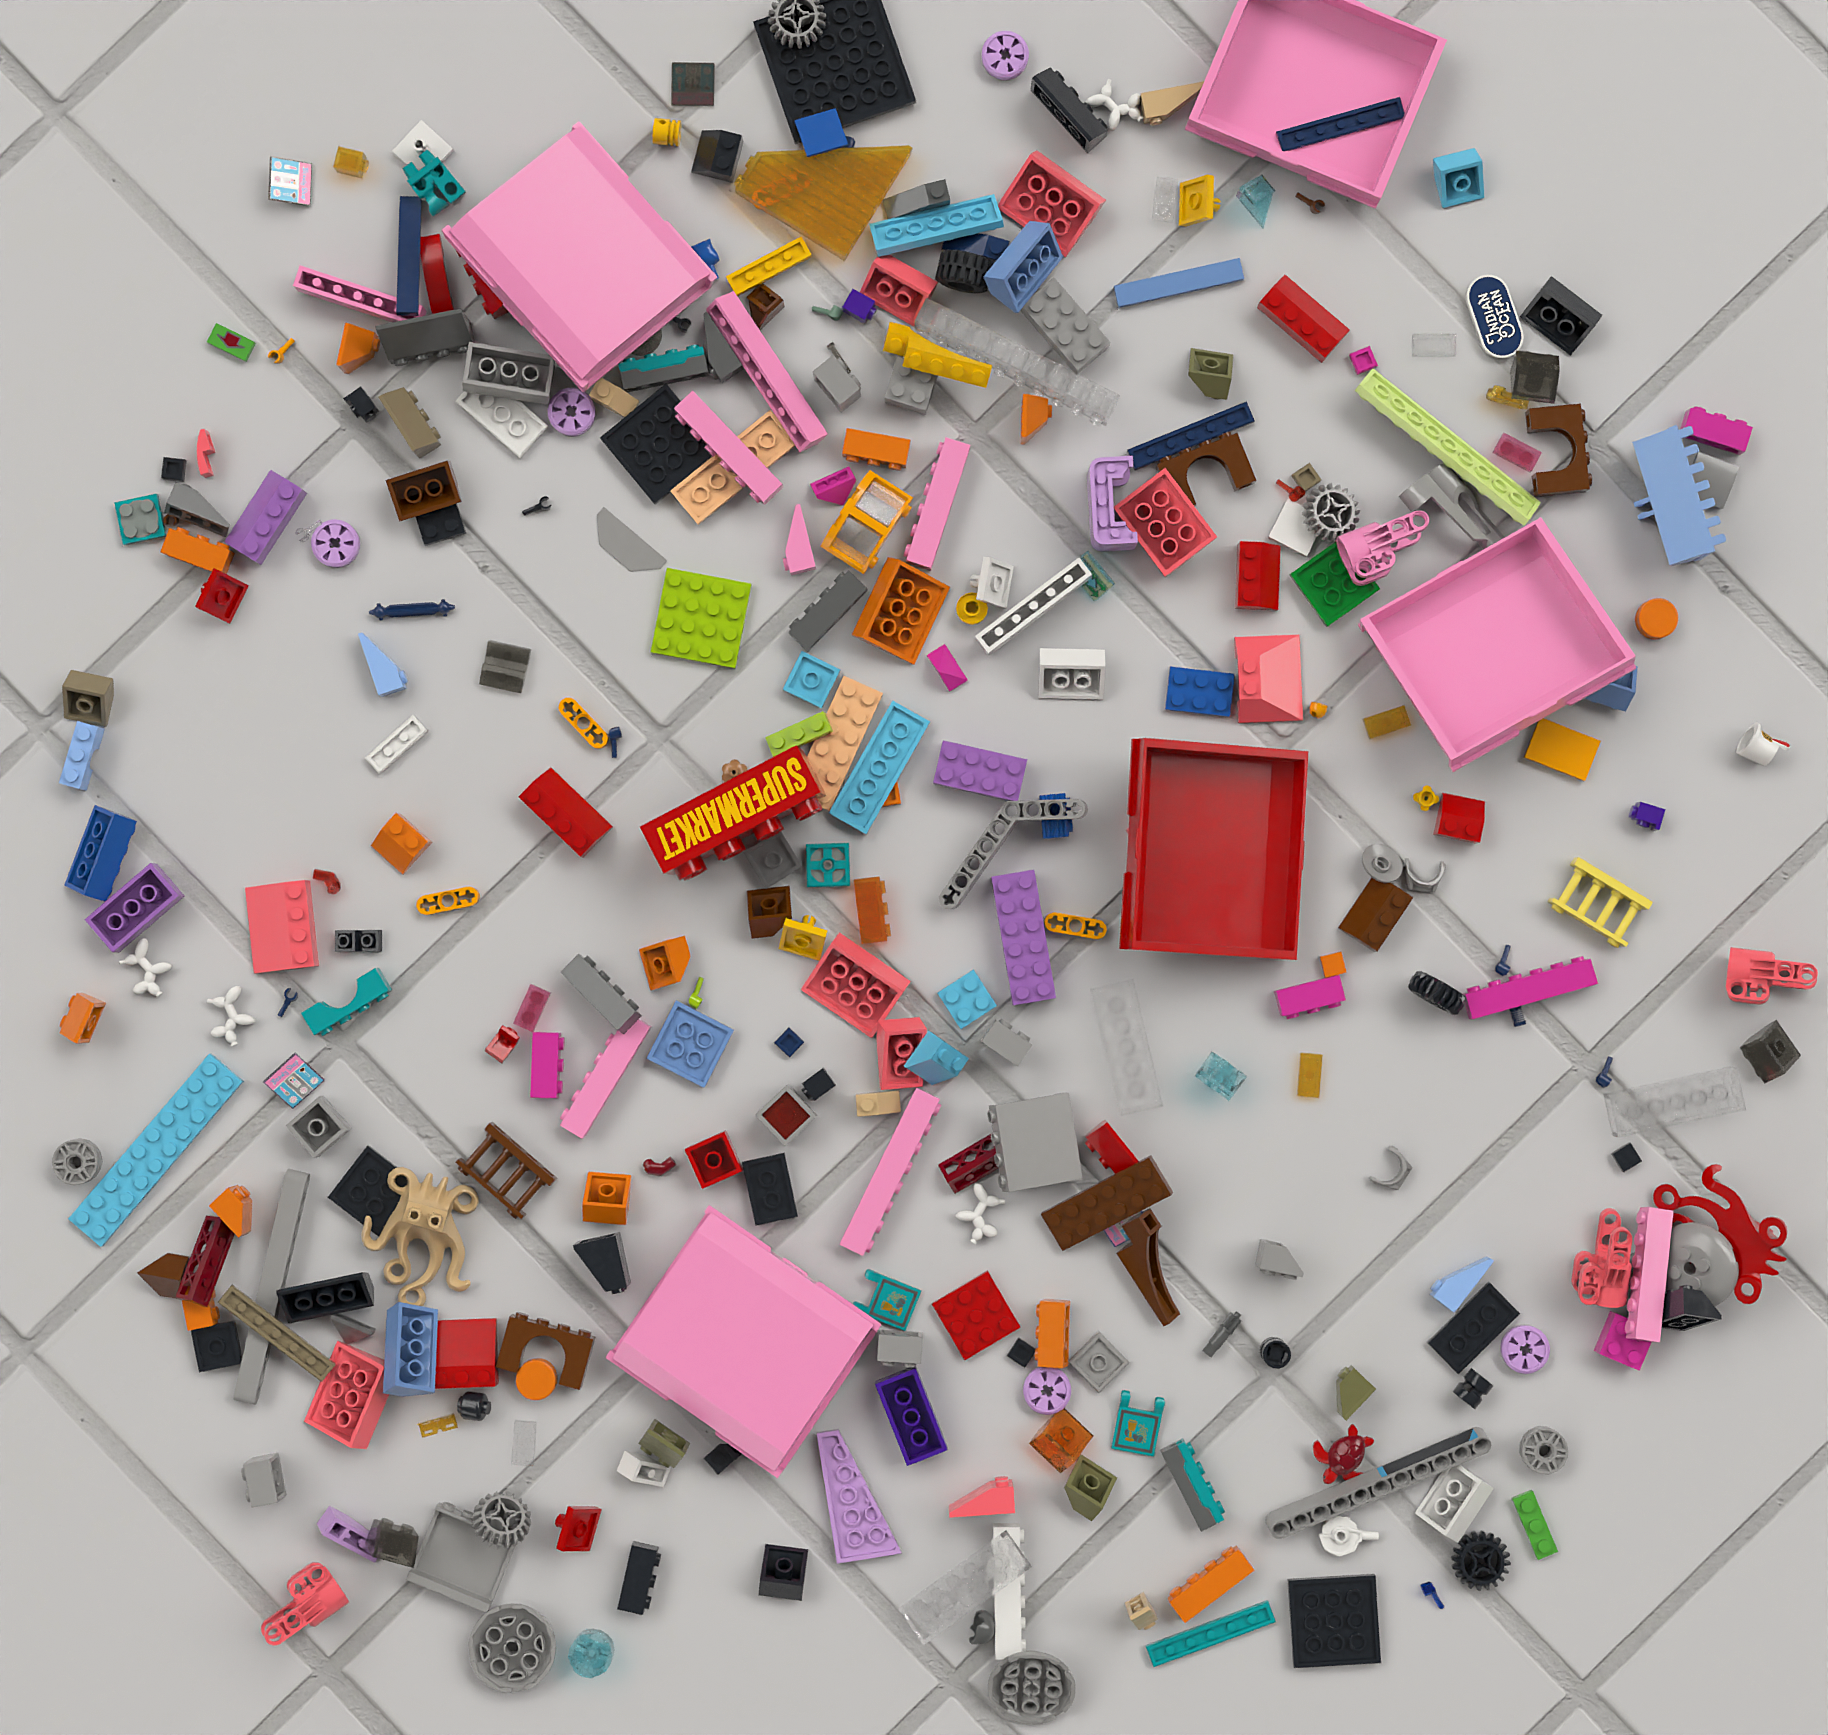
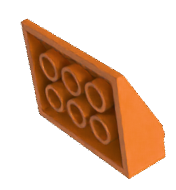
[852,557,950,665]

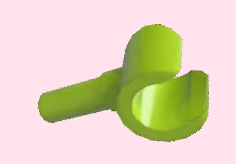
[689,977,704,1009]

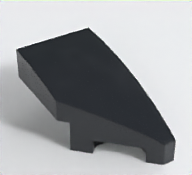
[703,1444,742,1475]

